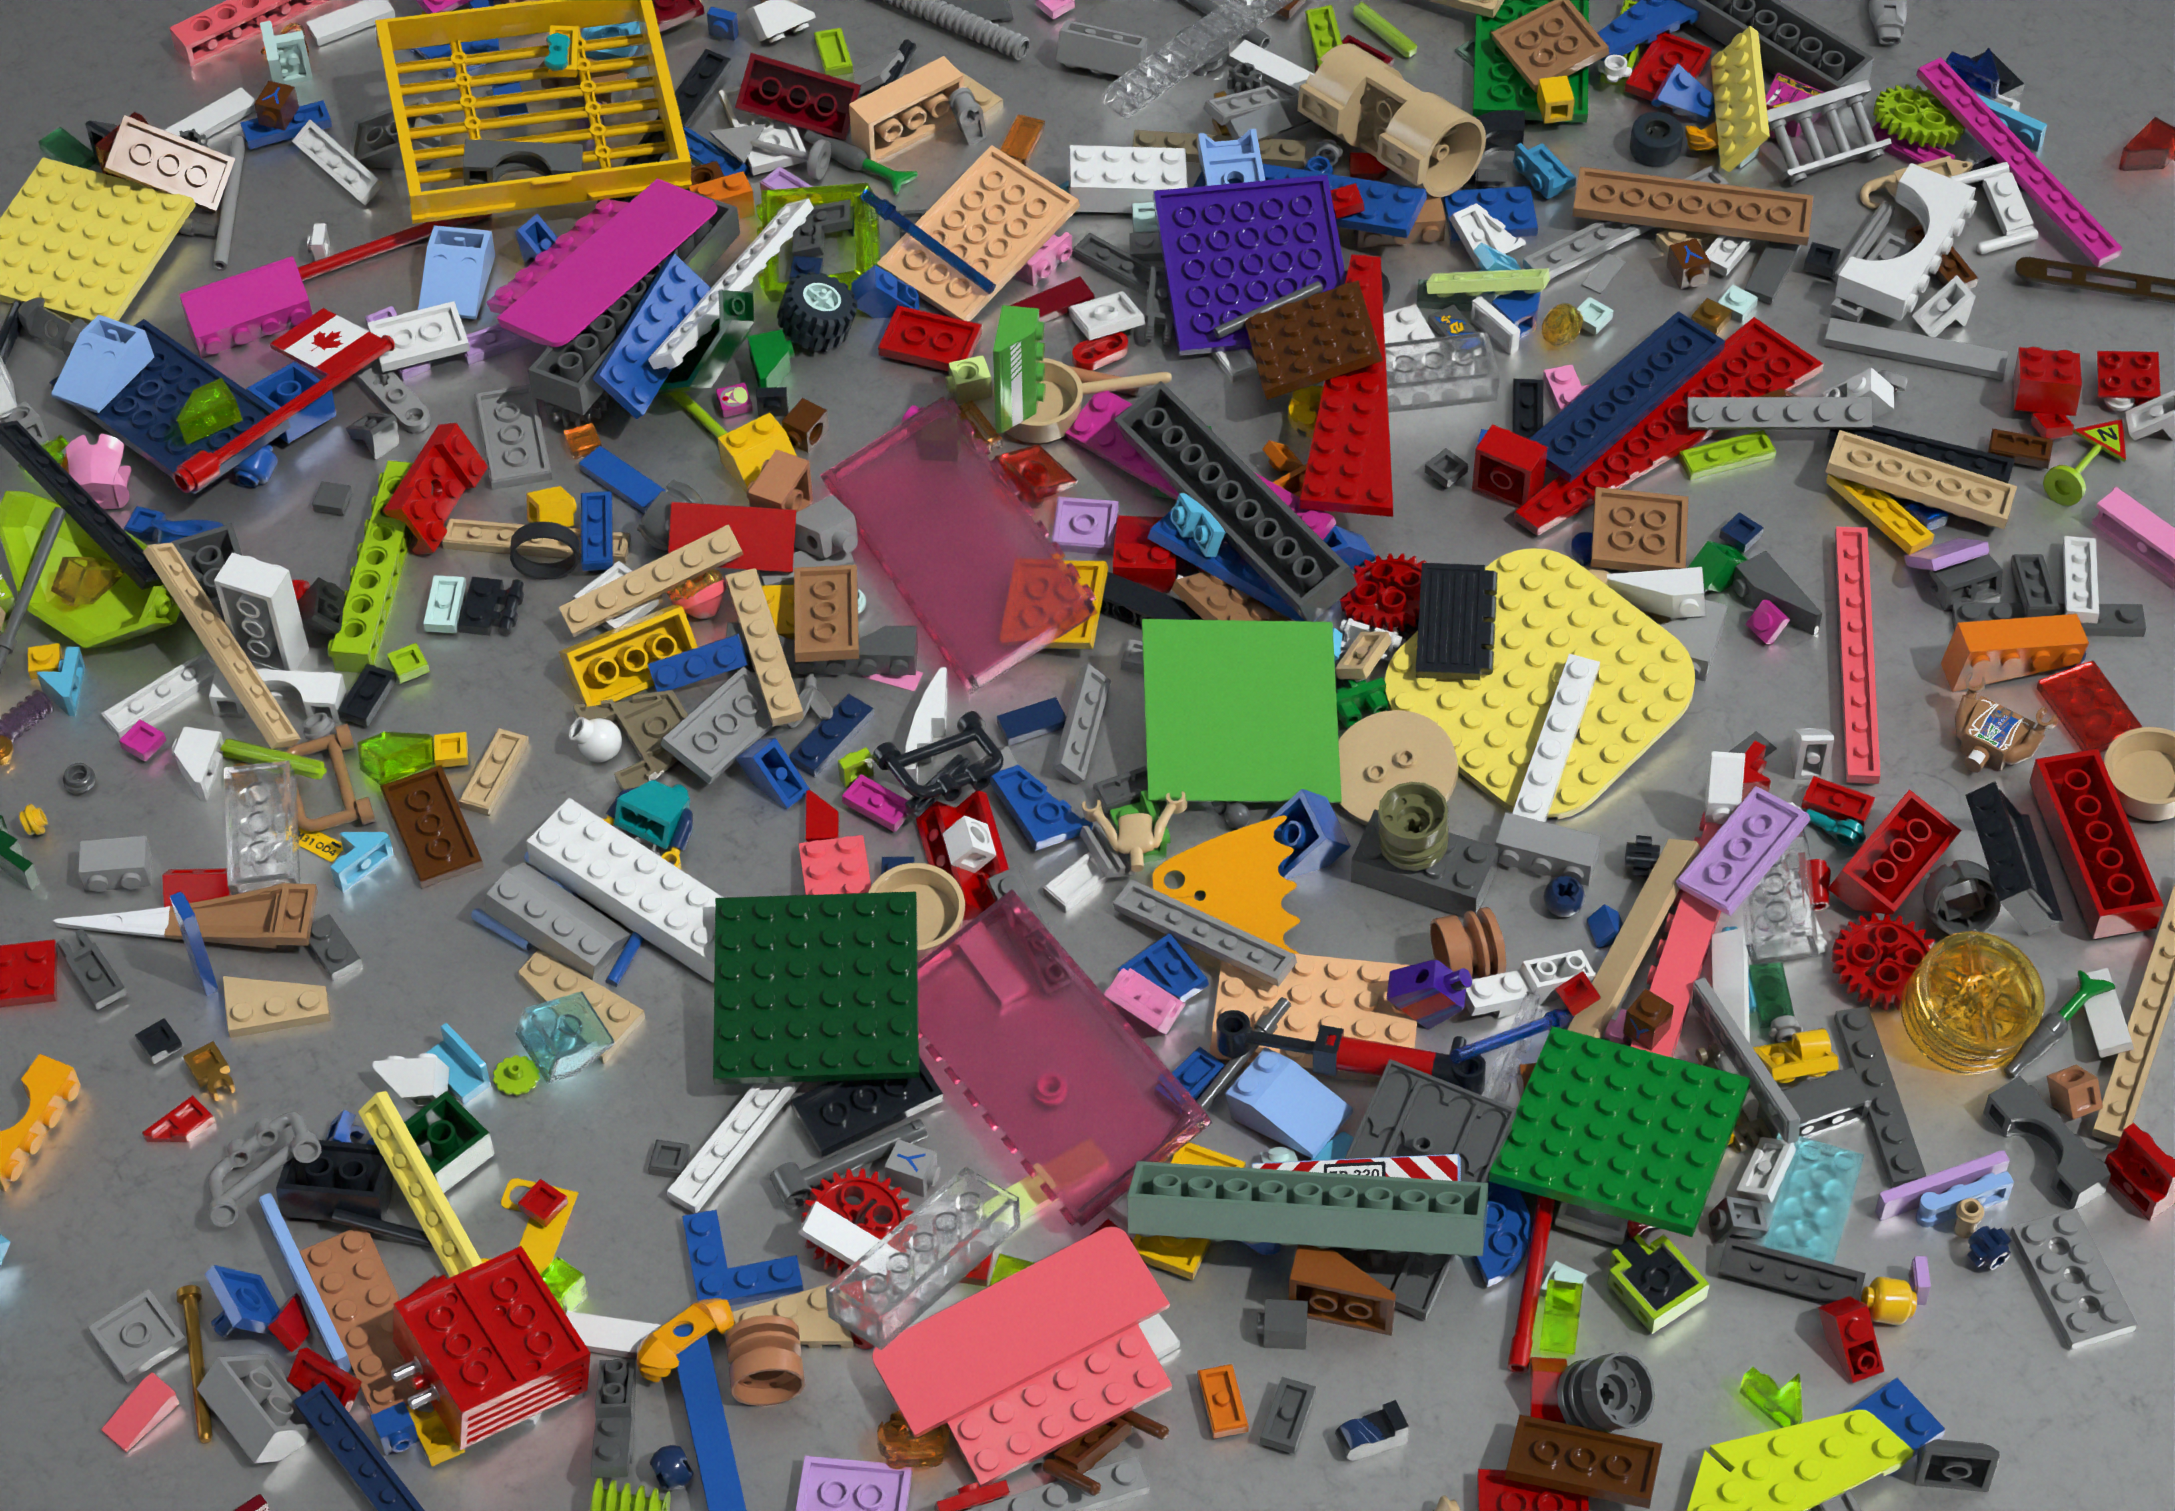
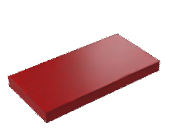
[668,502,796,572]

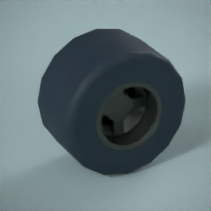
[1630,112,1684,167]

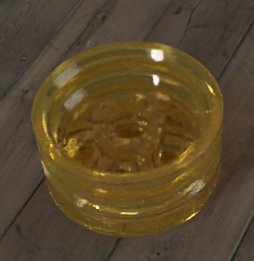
[1900,931,2045,1074]

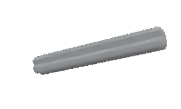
[1832,202,1895,282]

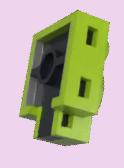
[1607,1234,1709,1334]

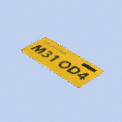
[287,826,343,862]

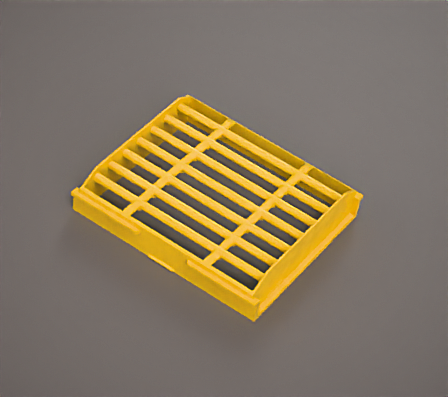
[375,0,692,224]

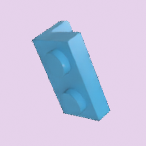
[1513,143,1576,199]

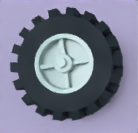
[777,272,858,351]

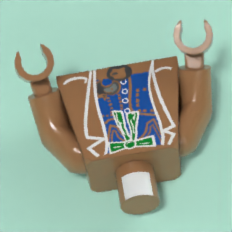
[1955,673,2058,773]

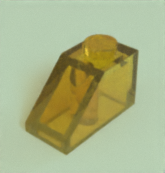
[51,557,125,607]

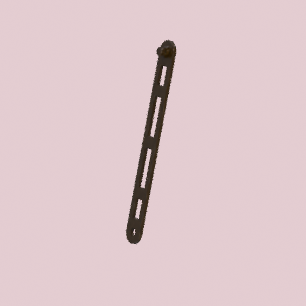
[2015,257,2175,304]

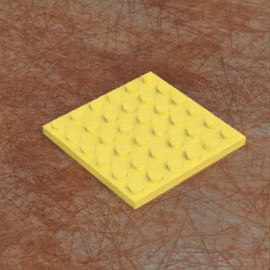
[0,157,196,324]

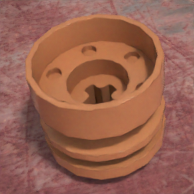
[1430,907,1506,978]
[725,1315,805,1406]

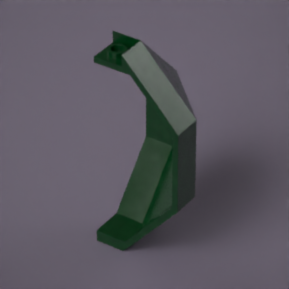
[656,290,754,395]

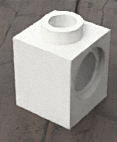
[943,815,996,873]

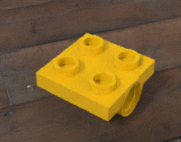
[1752,1028,1839,1083]

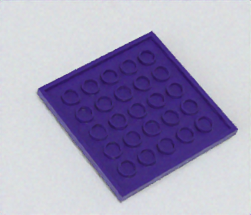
[1153,175,1346,356]

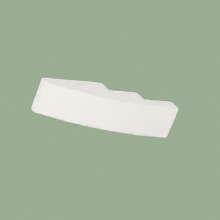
[904,667,948,784]

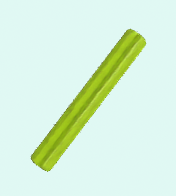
[220,738,327,780]

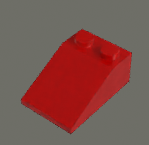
[1113,515,1177,593]

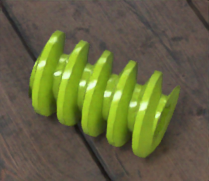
[590,1478,671,1511]

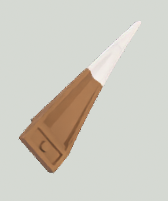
[53,883,318,949]

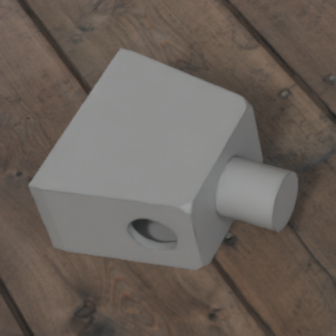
[794,495,859,558]

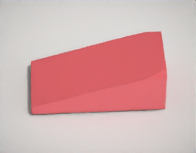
[101,1372,179,1452]

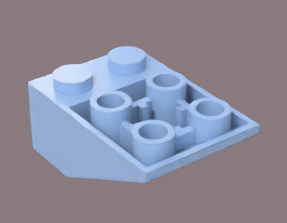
[418,225,496,319]
[51,315,154,413]

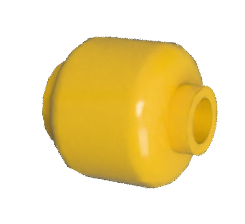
[1861,1277,1917,1325]

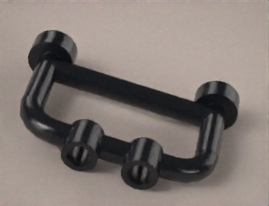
[872,711,1004,802]

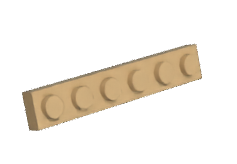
[559,524,743,637]
[725,568,804,727]

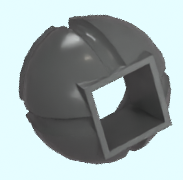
[637,479,704,551]
[1923,860,2001,937]

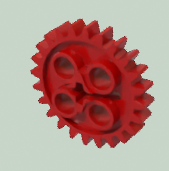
[1340,553,1427,632]
[1831,913,1942,1011]
[801,1168,914,1279]

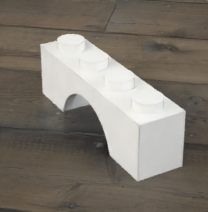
[209,667,346,723]

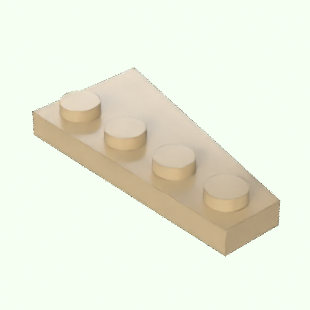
[518,949,645,1064]

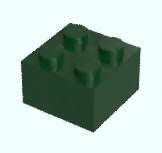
[404,1091,495,1193]

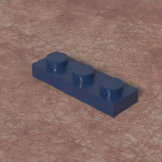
[789,694,874,778]

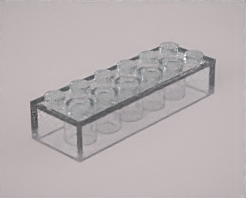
[826,1167,1021,1350]

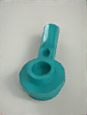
[1806,809,1866,848]

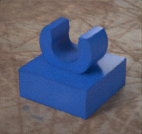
[325,1110,366,1143]

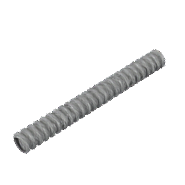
[882,0,1029,60]

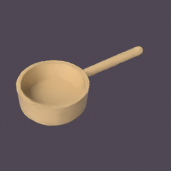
[992,358,1172,444]
[2104,727,2175,821]
[868,863,965,963]

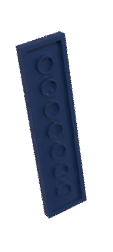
[1529,311,1725,483]

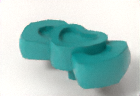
[544,33,571,71]

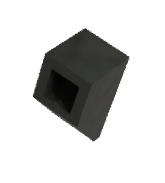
[298,577,345,635]

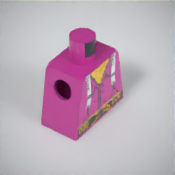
[1765,73,1825,138]

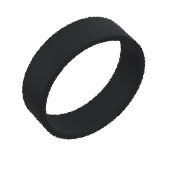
[510,522,579,580]

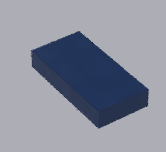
[997,697,1066,746]

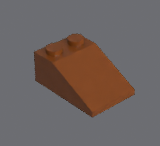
[1288,1244,1396,1336]

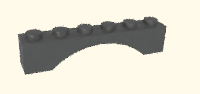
[726,623,918,676]

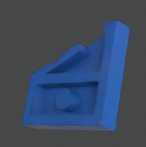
[1117,933,1209,1002]

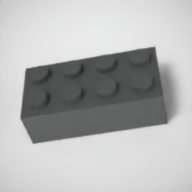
[1351,809,1499,917]

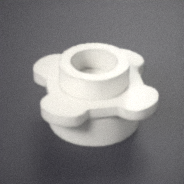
[1598,55,1632,82]

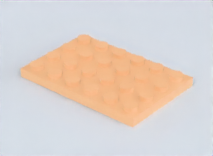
[877,145,1080,322]
[1209,953,1417,1082]

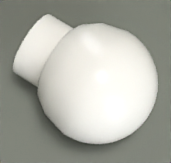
[569,717,622,762]

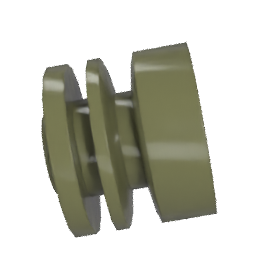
[1378,782,1449,871]

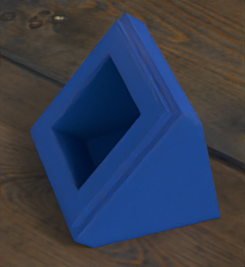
[1587,904,1623,948]

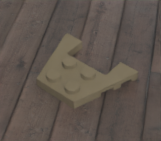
[573,690,688,791]

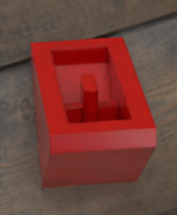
[1530,1357,1568,1424]

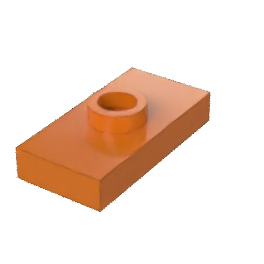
[1197,1364,1249,1439]

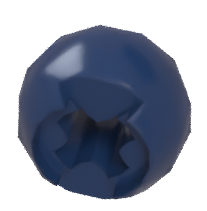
[1543,876,1586,917]
[649,1445,694,1491]

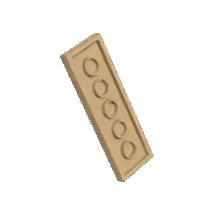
[1825,430,2017,529]

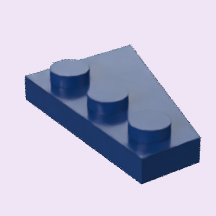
[990,765,1093,851]

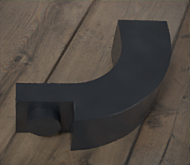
[1463,110,1525,190]

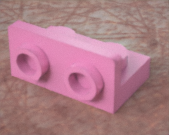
[1015,232,1073,286]

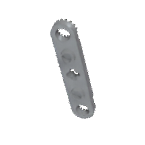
[352,358,431,434]

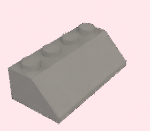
[484,863,631,981]

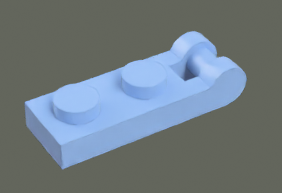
[1916,1171,2014,1228]

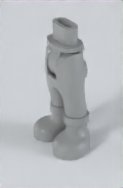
[1868,0,1907,45]

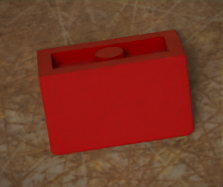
[162,868,235,907]

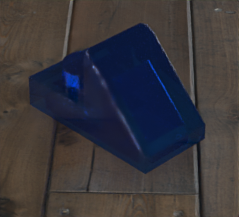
[1946,48,2000,99]

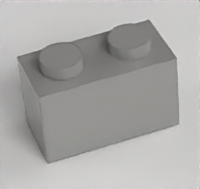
[78,835,152,892]

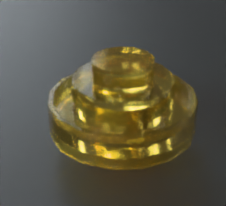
[1541,303,1583,347]

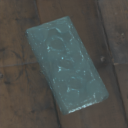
[1764,1136,1864,1264]

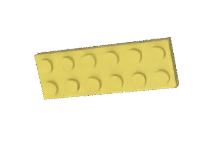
[1710,26,1770,172]

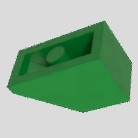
[747,329,794,388]
[1687,541,1748,593]

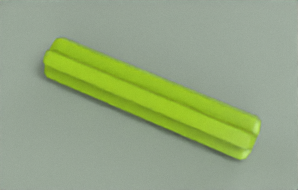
[1353,2,1417,58]

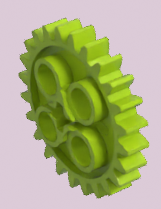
[1873,84,1966,148]

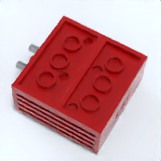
[391,1246,591,1450]

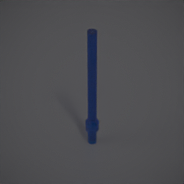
[861,189,996,294]
[1450,1009,1574,1063]

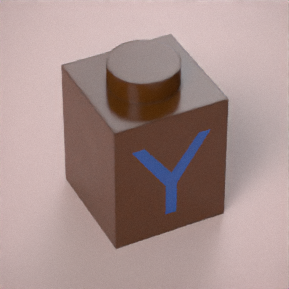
[254,81,299,130]
[1666,238,1711,290]
[1623,989,1674,1051]

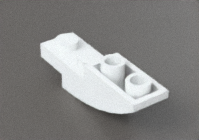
[1465,950,1596,1018]

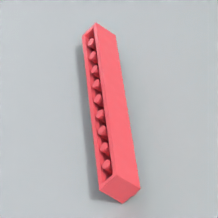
[1625,812,1722,1058]

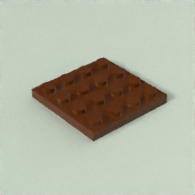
[1245,280,1383,400]

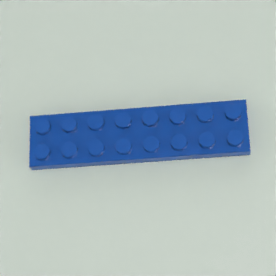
[1193,163,1427,238]

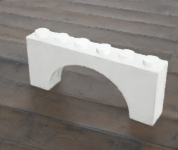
[1835,163,1977,321]

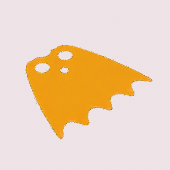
[1152,815,1301,954]

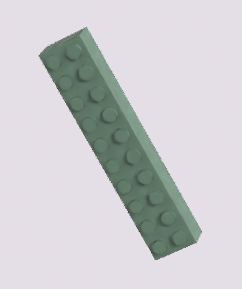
[1127,1161,1488,1258]

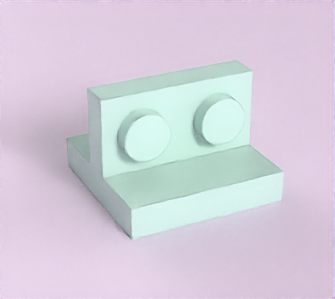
[260,21,313,85]

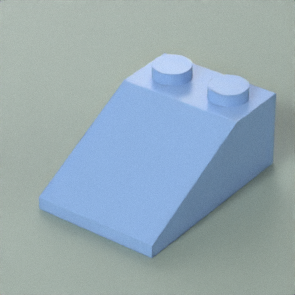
[1225,1047,1353,1159]

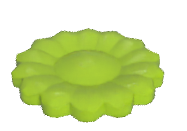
[493,1055,540,1096]

